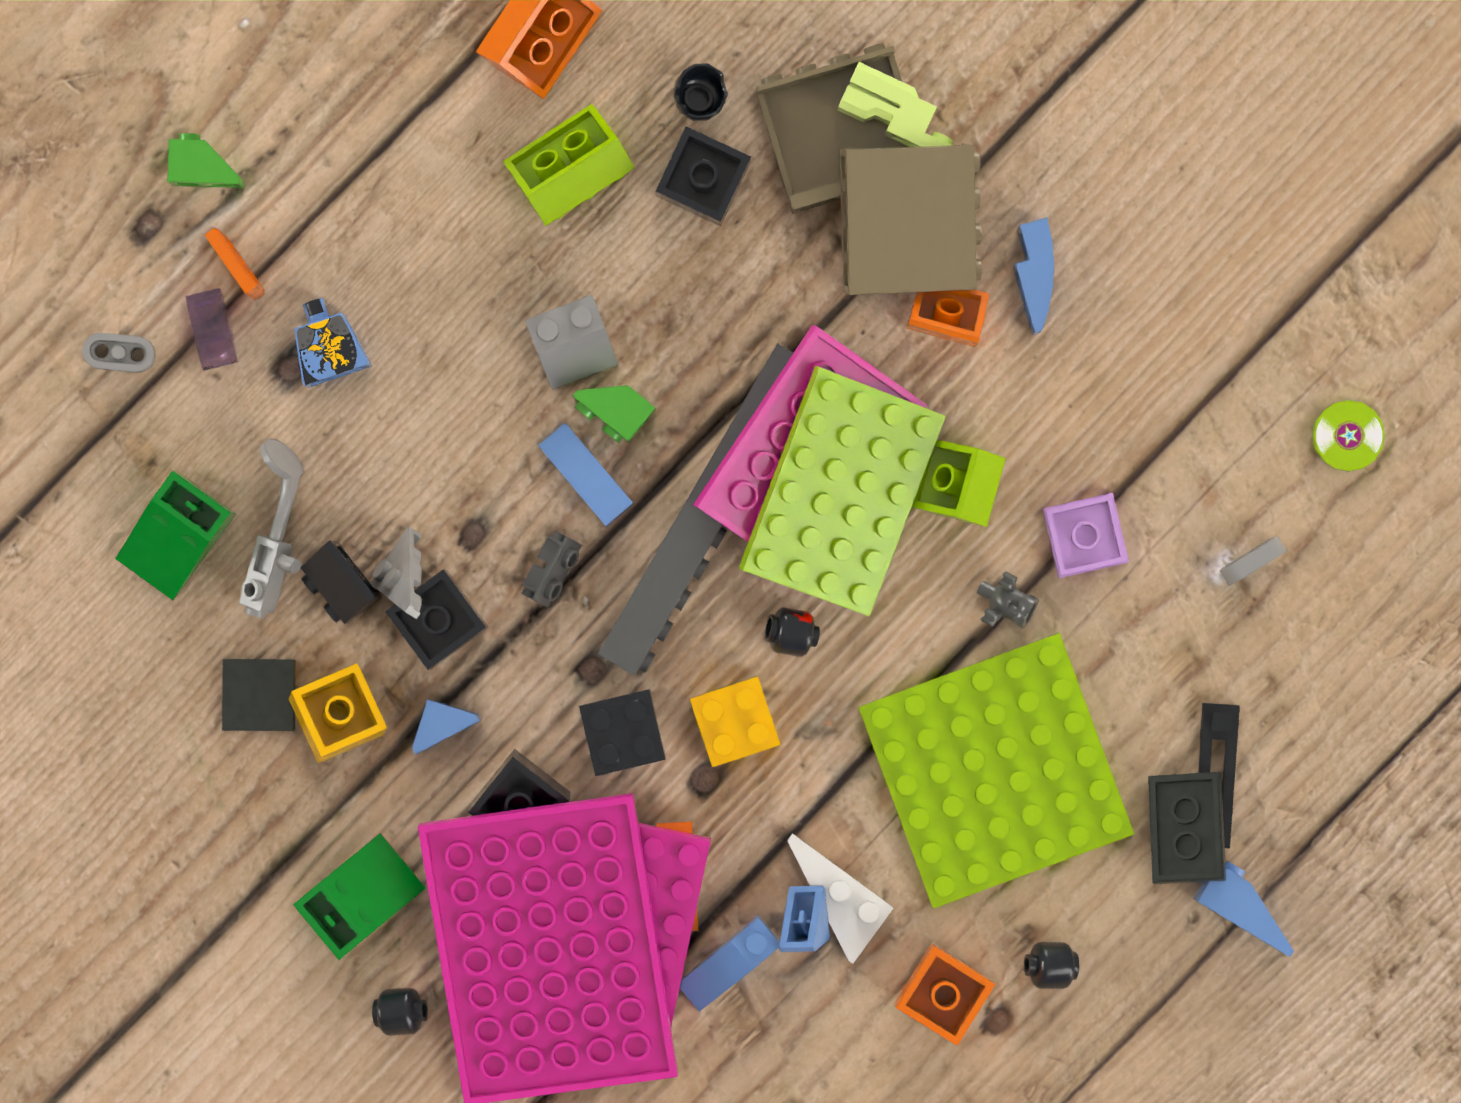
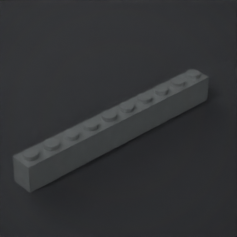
[598,343,794,676]

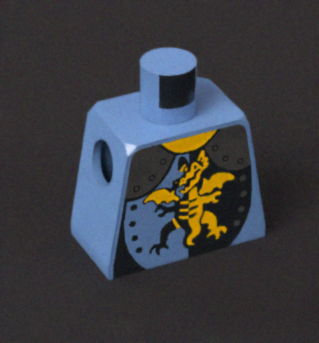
[294,298,372,388]

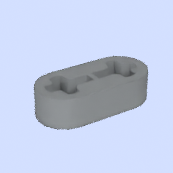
[1219,536,1287,586]

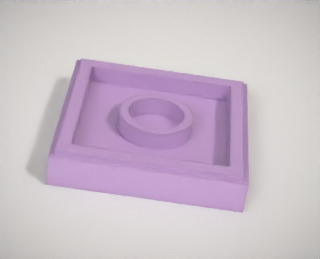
[1042,493,1129,578]

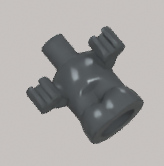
[977,572,1039,629]

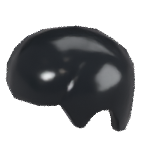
[673,63,728,121]

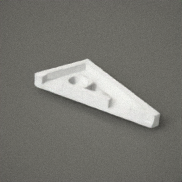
[787,833,893,964]

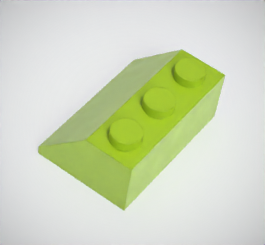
[503,104,635,226]

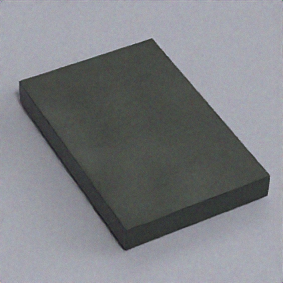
[1148,772,1226,884]

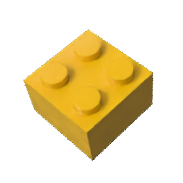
[289,663,387,763]
[690,676,781,767]

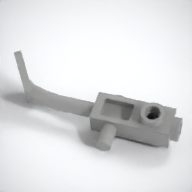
[239,439,304,618]

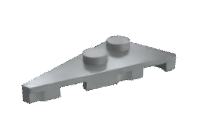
[371,526,422,619]

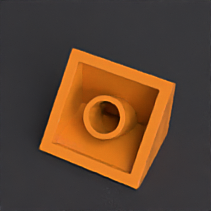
[906,290,989,347]

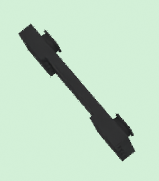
[1198,703,1240,848]

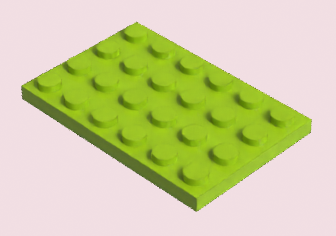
[739,366,946,617]

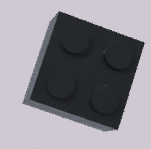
[655,127,751,226]
[386,569,489,670]
[579,689,666,776]
[468,749,571,816]

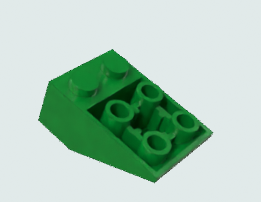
[115,470,236,601]
[293,833,426,960]

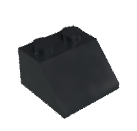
[300,540,382,624]

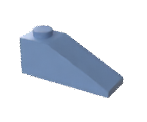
[1193,861,1294,957]
[680,915,780,1012]

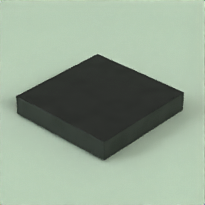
[222,659,296,731]

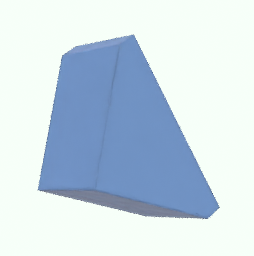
[412,699,481,754]
[779,886,830,952]

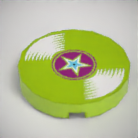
[1312,400,1385,472]

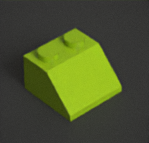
[912,440,1006,527]

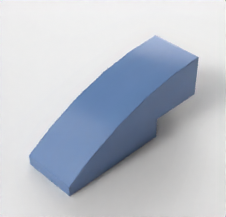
[1013,218,1054,335]
[538,423,634,527]

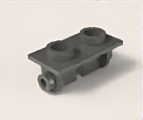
[521,531,582,608]

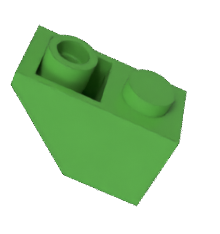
[573,385,656,443]

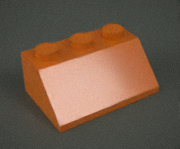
[476,0,603,99]

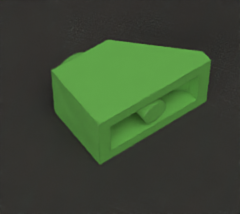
[167,133,244,188]

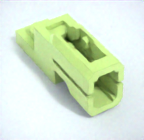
[837,62,953,147]

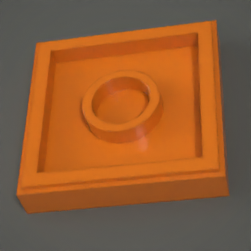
[204,228,265,300]

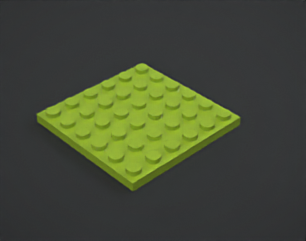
[858,633,1134,909]

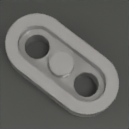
[82,333,156,373]

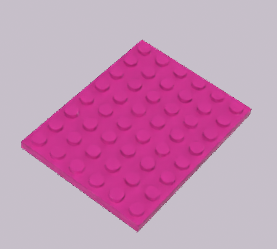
[418,793,678,1103]

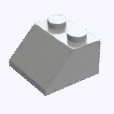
[525,295,619,390]

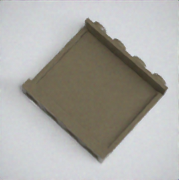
[756,43,908,214]
[840,143,982,295]

